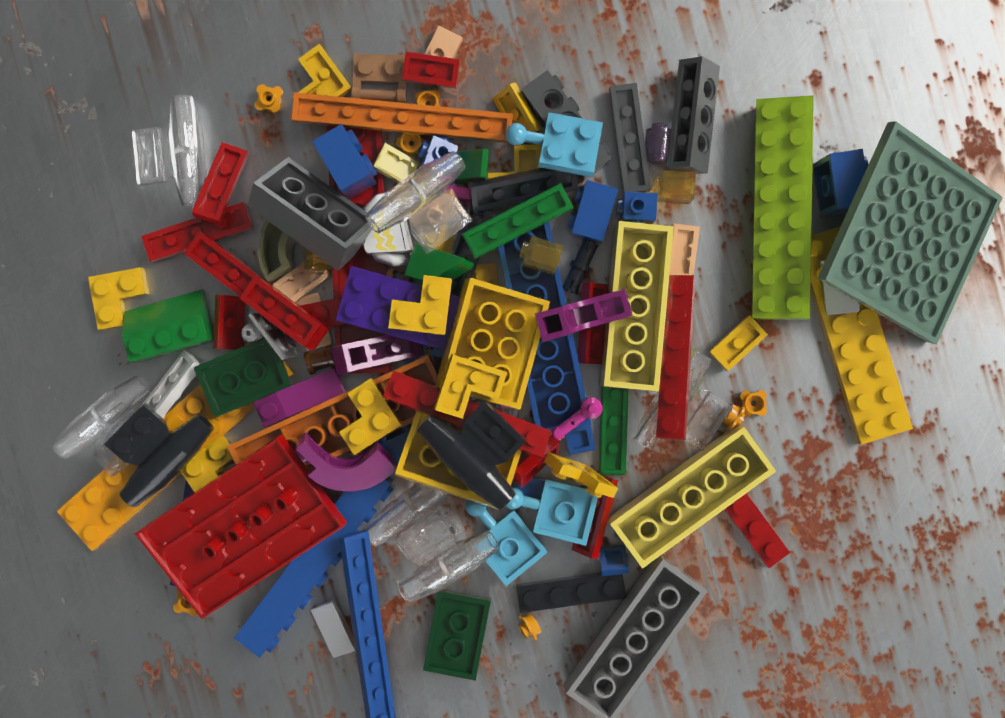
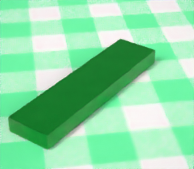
[462,183,574,259]
[599,386,629,475]

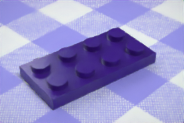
[336,266,459,350]

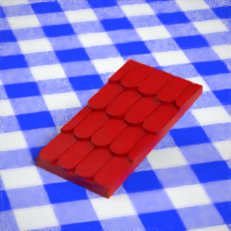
[135,434,347,619]

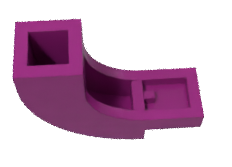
[535,289,633,342]
[296,432,397,491]

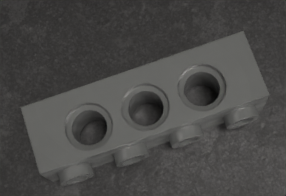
[667,56,720,175]
[521,70,611,183]

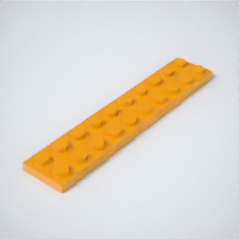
[57,341,295,551]

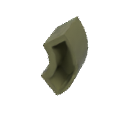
[258,220,296,284]

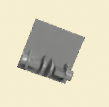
[241,313,299,360]

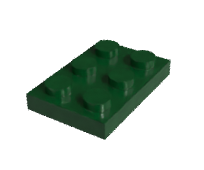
[193,337,292,418]
[423,589,491,681]

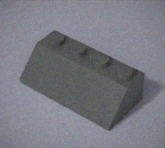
[248,157,378,271]

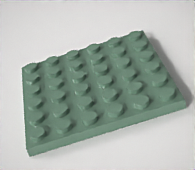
[818,121,1003,344]

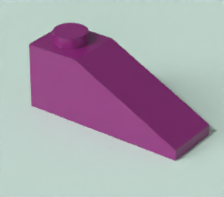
[331,335,424,375]
[253,368,346,428]

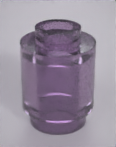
[645,123,671,165]

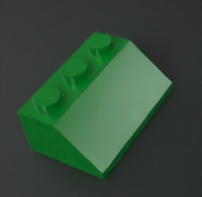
[122,289,214,363]

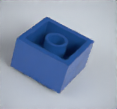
[312,124,378,200]
[813,149,869,217]

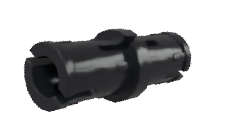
[563,239,599,295]

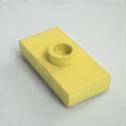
[373,143,429,195]

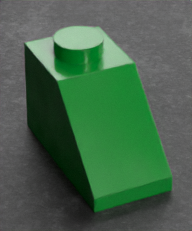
[449,149,489,185]
[405,243,474,286]

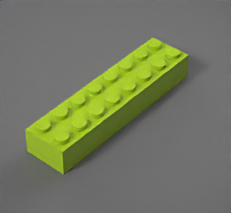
[752,95,814,320]

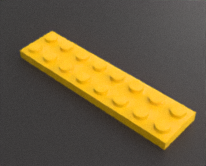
[811,226,913,445]

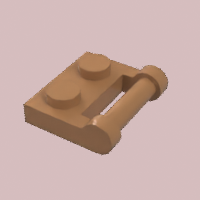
[351,54,407,103]

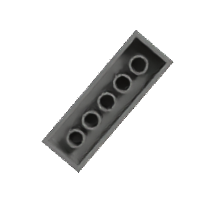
[564,555,708,718]

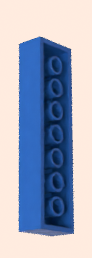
[498,222,592,433]

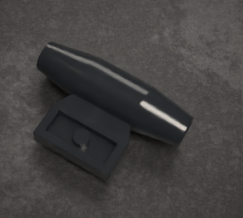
[417,401,527,511]
[104,403,214,507]

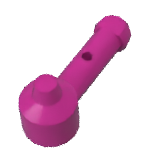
[552,397,603,440]

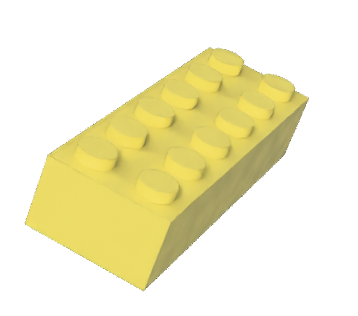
[600,221,674,391]
[608,425,776,569]

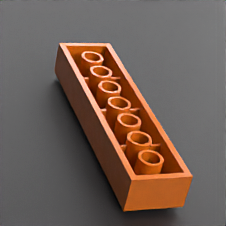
[227,355,439,469]

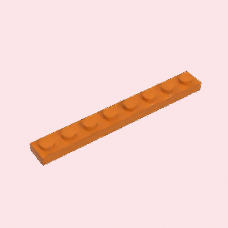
[291,92,513,143]

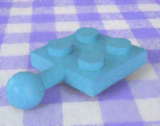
[505,112,603,177]
[506,478,598,546]
[465,500,548,586]

